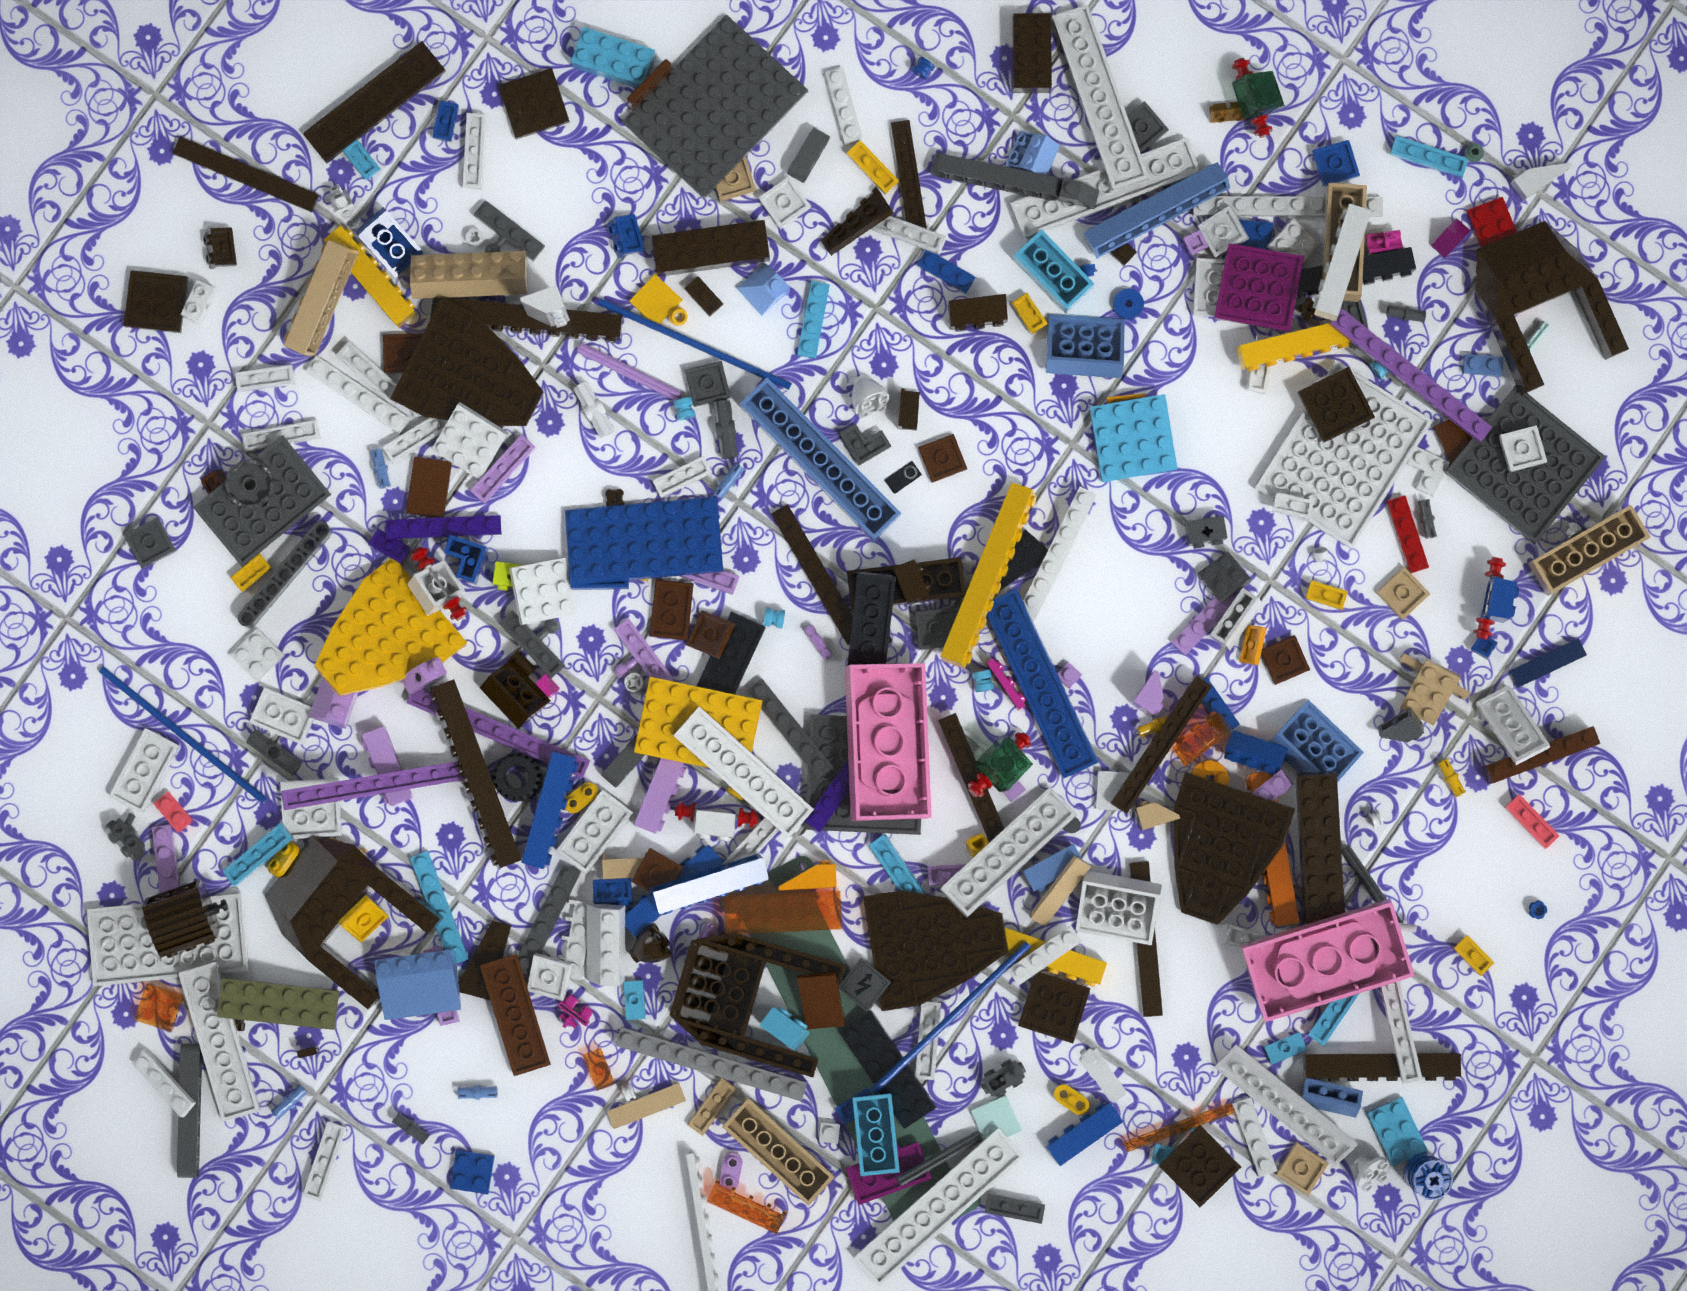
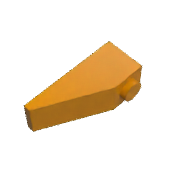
[778,860,837,891]

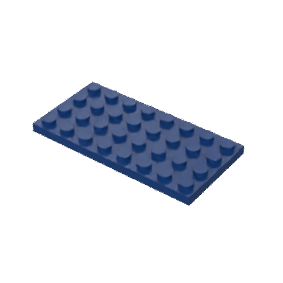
[565,497,724,585]

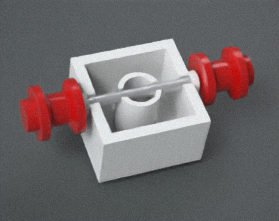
[407,547,467,621]
[675,801,758,842]

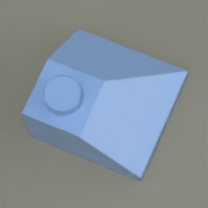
[737,263,790,316]

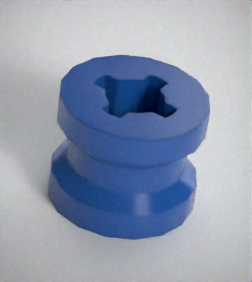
[911,56,935,80]

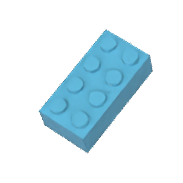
[571,27,656,88]
[1013,229,1095,314]
[852,1093,900,1176]

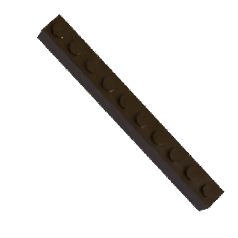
[430,297,623,343]
[429,679,521,869]

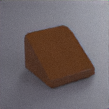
[201,469,226,495]

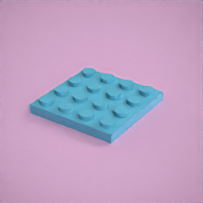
[1089,394,1178,482]

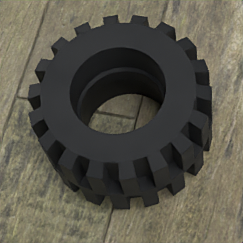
[492,753,542,802]

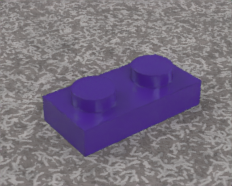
[368,528,411,565]

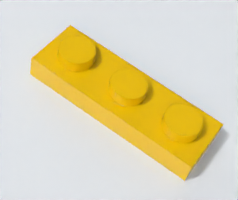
[846,140,899,195]

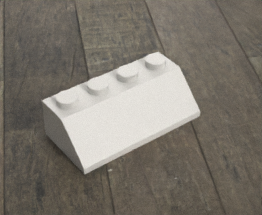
[520,285,570,328]
[587,904,625,986]

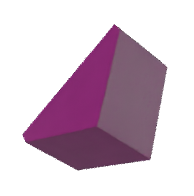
[1431,218,1471,259]

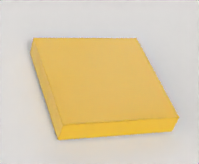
[629,274,683,324]
[338,895,389,943]

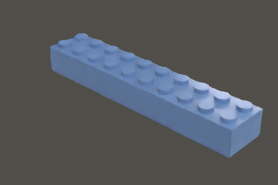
[740,378,901,542]

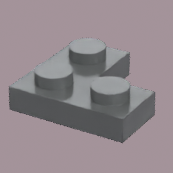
[839,423,892,466]

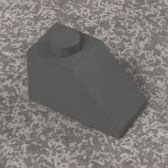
[1058,178,1099,209]
[1378,707,1424,743]

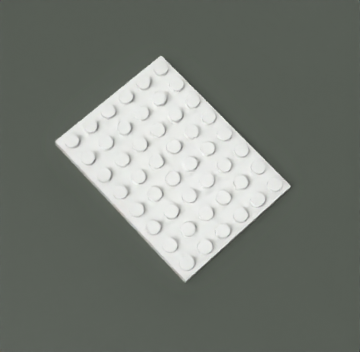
[1255,360,1433,550]

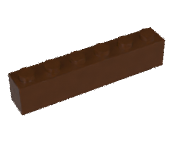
[1482,726,1601,785]

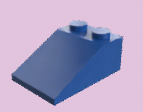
[355,207,424,278]

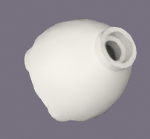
[852,375,890,419]

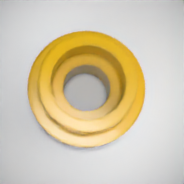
[669,307,688,326]

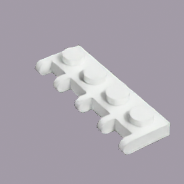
[558,899,592,980]

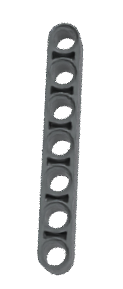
[930,153,1062,201]
[237,521,332,628]
[177,1043,202,1178]

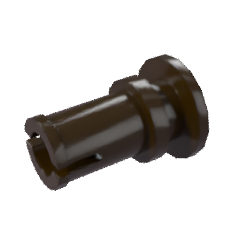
[507,647,537,676]

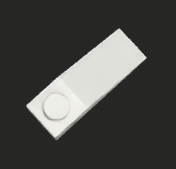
[1510,162,1573,202]

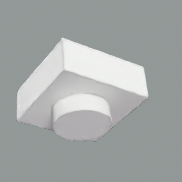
[819,1122,840,1144]

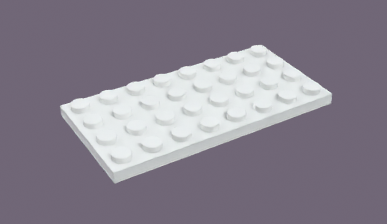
[87,893,249,987]

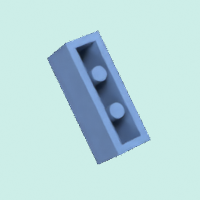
[1022,844,1082,893]
[1300,1078,1363,1118]

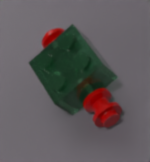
[1231,58,1285,138]
[968,732,1033,797]

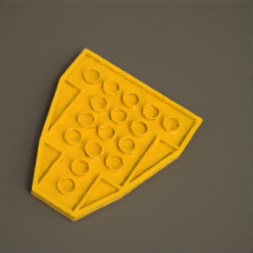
[314,558,468,696]

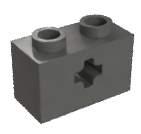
[1184,515,1228,549]

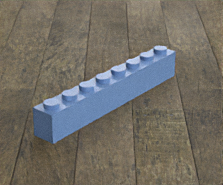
[1083,162,1230,259]

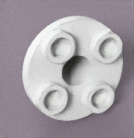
[1354,1155,1389,1192]

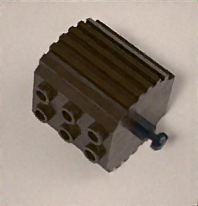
[142,879,228,958]

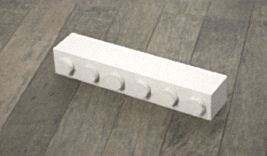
[1312,203,1372,321]

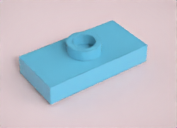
[342,139,381,181]
[624,980,646,1020]
[1264,1032,1307,1065]

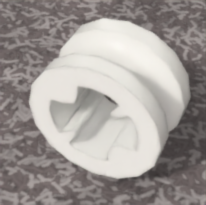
[466,228,484,247]
[1368,809,1384,829]
[621,1082,637,1102]

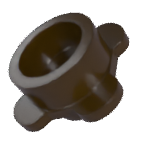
[1297,297,1316,320]
[605,489,625,506]

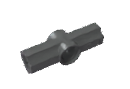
[714,400,738,459]
[246,729,303,776]

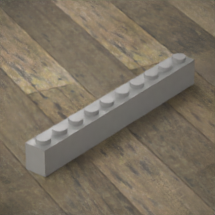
[615,1027,807,1102]

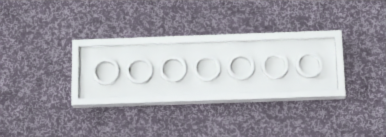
[673,707,814,838]
[940,787,1077,918]
[178,961,261,1122]
[1214,1045,1358,1166]

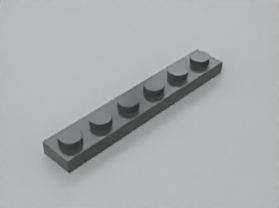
[747,679,834,779]
[518,864,581,976]

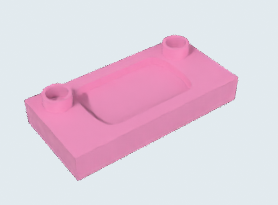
[845,663,932,821]
[1240,899,1415,1022]

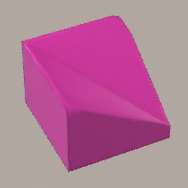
[536,674,560,698]

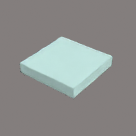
[971,1095,1022,1140]

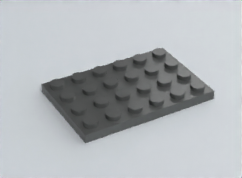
[193,435,332,567]

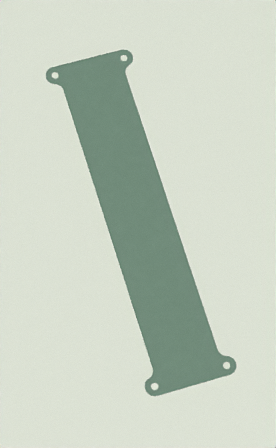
[720,856,981,1221]

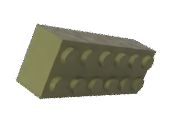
[216,978,339,1030]

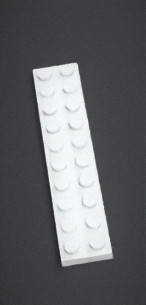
[1052,4,1149,191]
[1010,137,1201,239]
[853,1128,1024,1287]

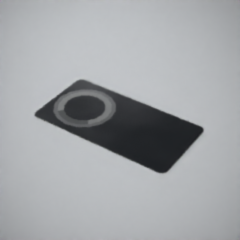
[885,461,922,494]

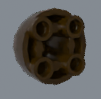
[629,923,672,963]

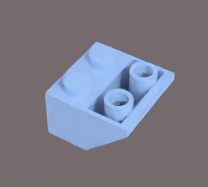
[1005,131,1060,175]

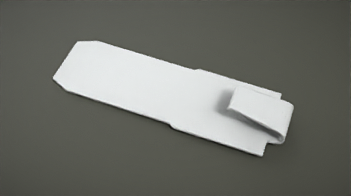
[1079,1048,1126,1103]

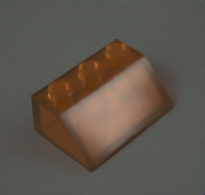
[1173,711,1233,767]

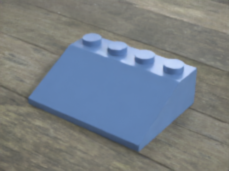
[1046,314,1125,378]
[1268,699,1364,783]
[375,950,461,1020]

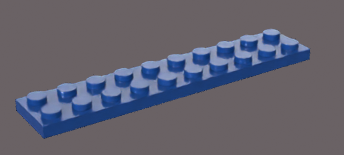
[987,588,1099,779]

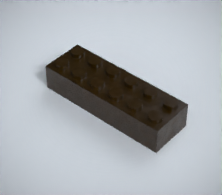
[651,220,770,277]
[847,557,966,611]

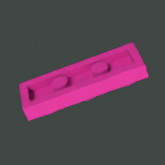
[986,658,1026,711]

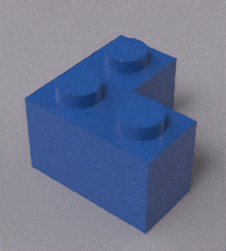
[444,535,488,585]

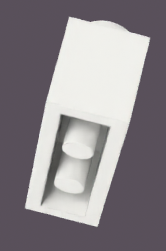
[1210,588,1263,650]

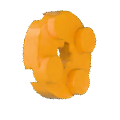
[1191,760,1229,786]

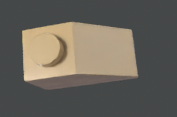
[1135,800,1180,831]

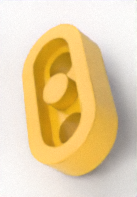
[566,782,599,814]
[268,841,299,877]
[1053,1084,1089,1115]

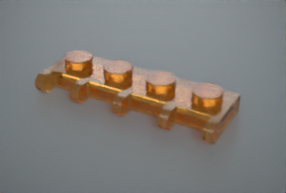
[706,1179,787,1234]

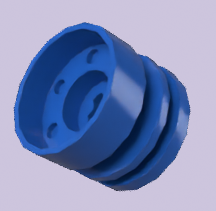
[1404,1153,1453,1200]

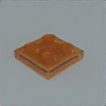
[134,983,184,1032]

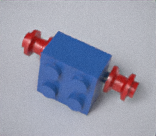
[1473,557,1519,640]

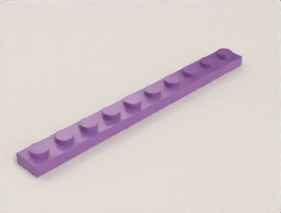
[1329,309,1492,443]
[406,689,590,778]
[281,761,464,810]

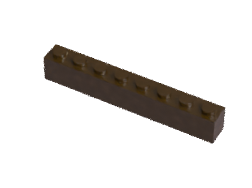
[1303,1053,1461,1082]

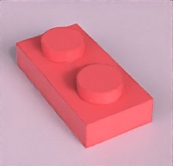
[153,791,194,833]

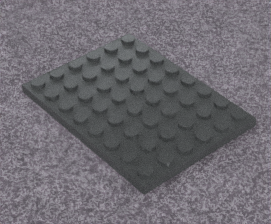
[622,14,809,199]

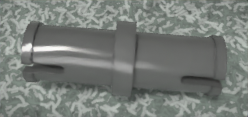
[1386,304,1426,323]
[1418,499,1437,539]
[392,1112,430,1145]

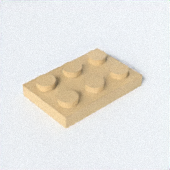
[1400,658,1461,726]

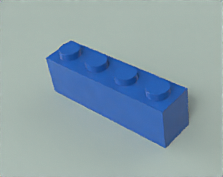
[1046,1101,1123,1166]

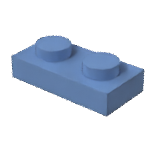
[1463,354,1503,377]

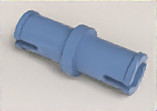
[370,449,391,489]
[713,462,745,499]
[271,1084,308,1120]
[457,1085,498,1100]

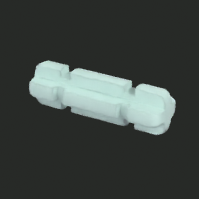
[1526,321,1550,352]

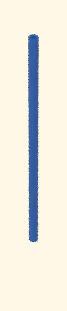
[598,298,792,390]
[99,666,267,803]
[871,942,1031,1094]

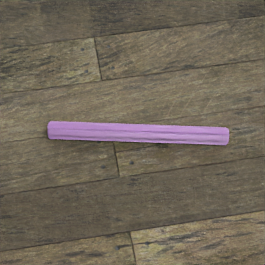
[577,343,682,401]

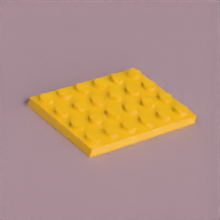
[634,677,763,768]

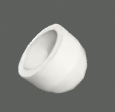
[1565,522,1583,539]
[1313,547,1329,563]

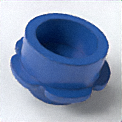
[1080,264,1098,277]
[1528,900,1547,920]

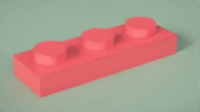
[1504,794,1560,849]

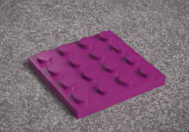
[1214,243,1304,332]

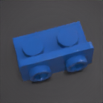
[608,214,645,259]
[593,878,633,908]

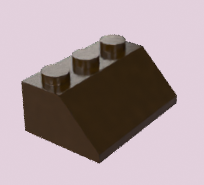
[948,294,1008,332]
[479,660,551,730]

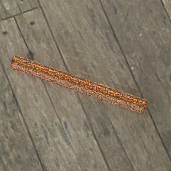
[1124,1103,1234,1152]

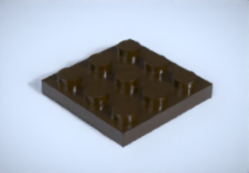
[498,68,570,140]
[123,270,188,334]
[1297,367,1375,443]
[1018,972,1091,1044]
[1159,1125,1241,1208]

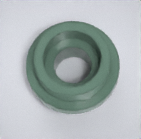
[1465,143,1484,162]

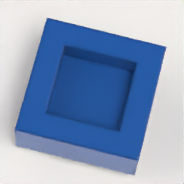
[1471,637,1498,660]

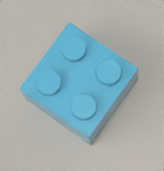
[759,1007,810,1051]

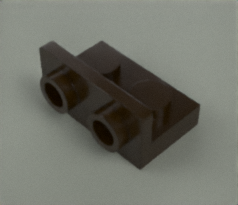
[203,227,237,269]

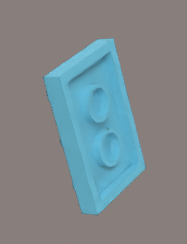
[1367,1097,1427,1166]

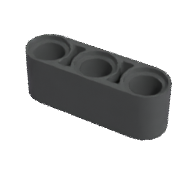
[787,127,830,183]
[601,735,645,788]

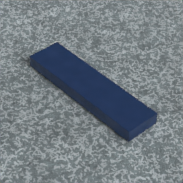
[1509,638,1587,688]

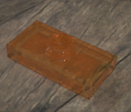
[583,1048,615,1091]

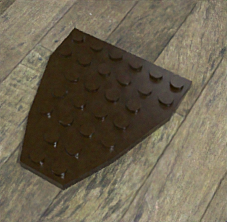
[390,297,544,426]
[1174,772,1295,925]
[863,890,1009,1011]

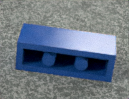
[1224,730,1288,775]

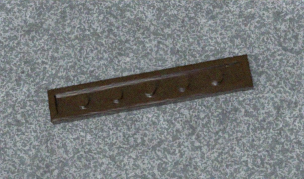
[891,120,927,229]

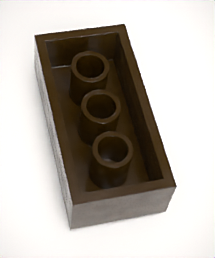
[1012,13,1052,93]

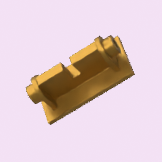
[1209,101,1249,123]

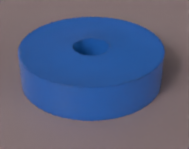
[1113,289,1144,320]

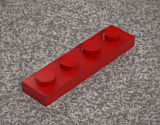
[1386,495,1429,574]

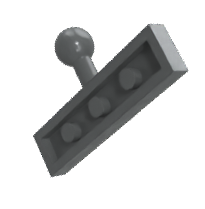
[473,200,545,262]
[499,610,565,679]

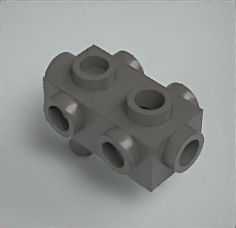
[105,813,145,861]
[981,1059,1026,1098]

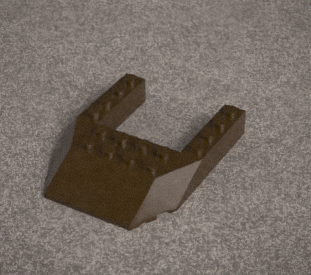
[1475,221,1629,396]
[264,835,444,1010]
[670,932,846,1078]

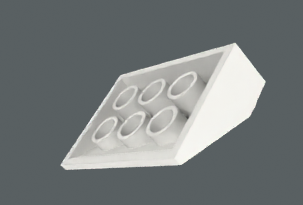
[1076,870,1162,945]

